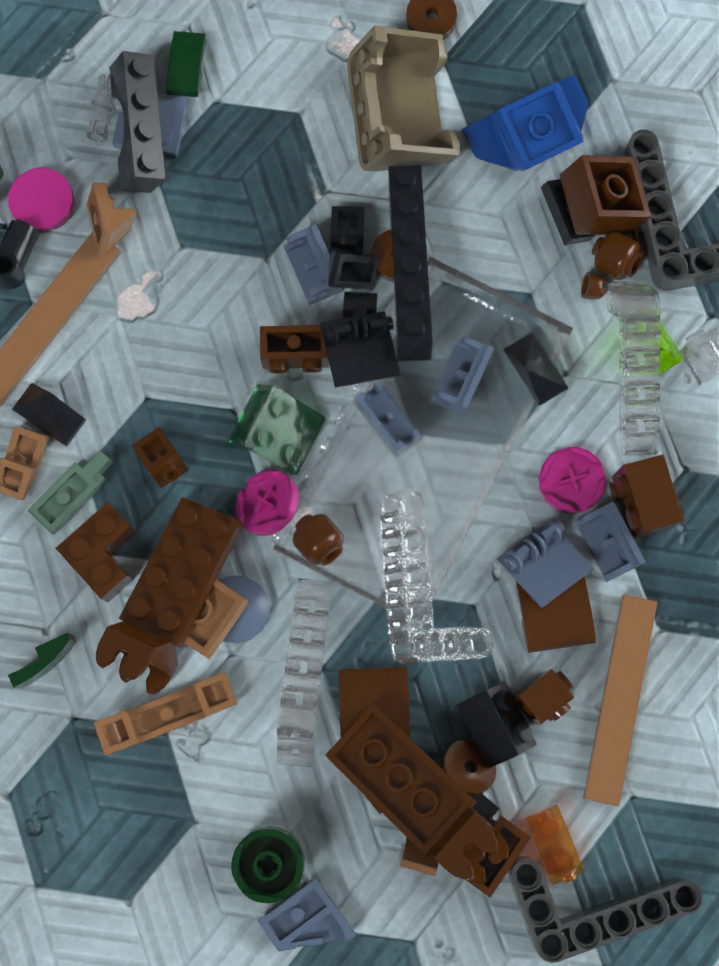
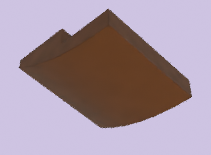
[515,577,596,653]
[339,667,410,737]

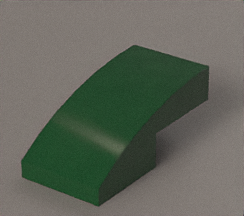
[166,31,206,97]
[8,633,76,689]

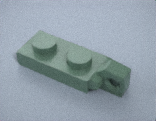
[28,451,113,535]

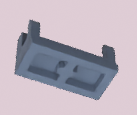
[284,223,342,305]
[431,336,494,416]
[355,381,423,458]
[575,501,646,582]

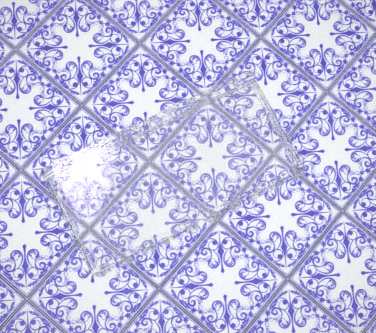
[271,257,573,627]

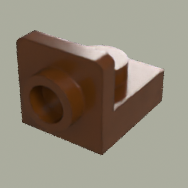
[132,427,188,488]

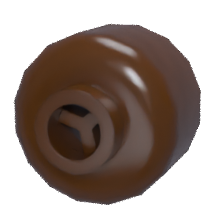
[592,231,643,280]
[292,514,344,566]

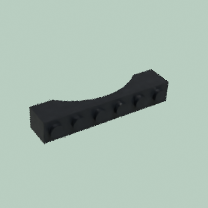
[388,165,433,362]

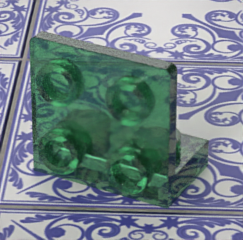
[227,384,325,475]

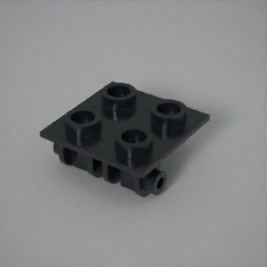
[320,311,401,388]

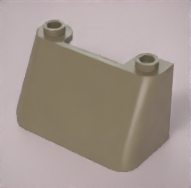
[347,26,460,172]

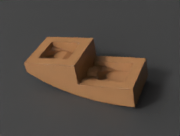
[0,426,50,501]

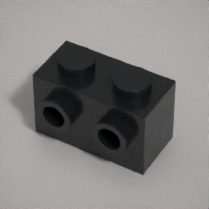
[457,681,537,769]

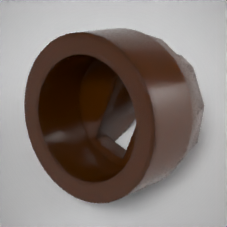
[581,272,607,300]

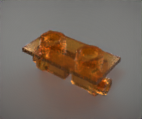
[525,805,585,885]

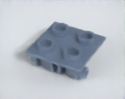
[497,520,594,608]

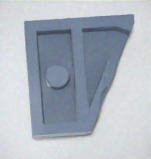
[112,96,189,159]
[258,877,356,952]

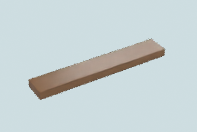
[0,232,120,407]
[583,594,657,806]

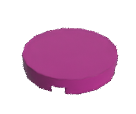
[8,168,75,233]
[538,447,607,514]
[235,469,299,536]

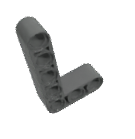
[624,129,719,291]
[508,856,703,963]

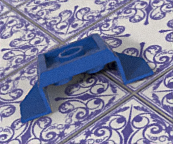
[462,74,589,171]

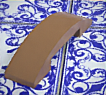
[93,672,237,756]

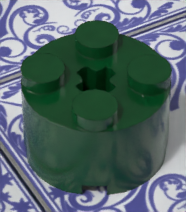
[231,826,305,903]

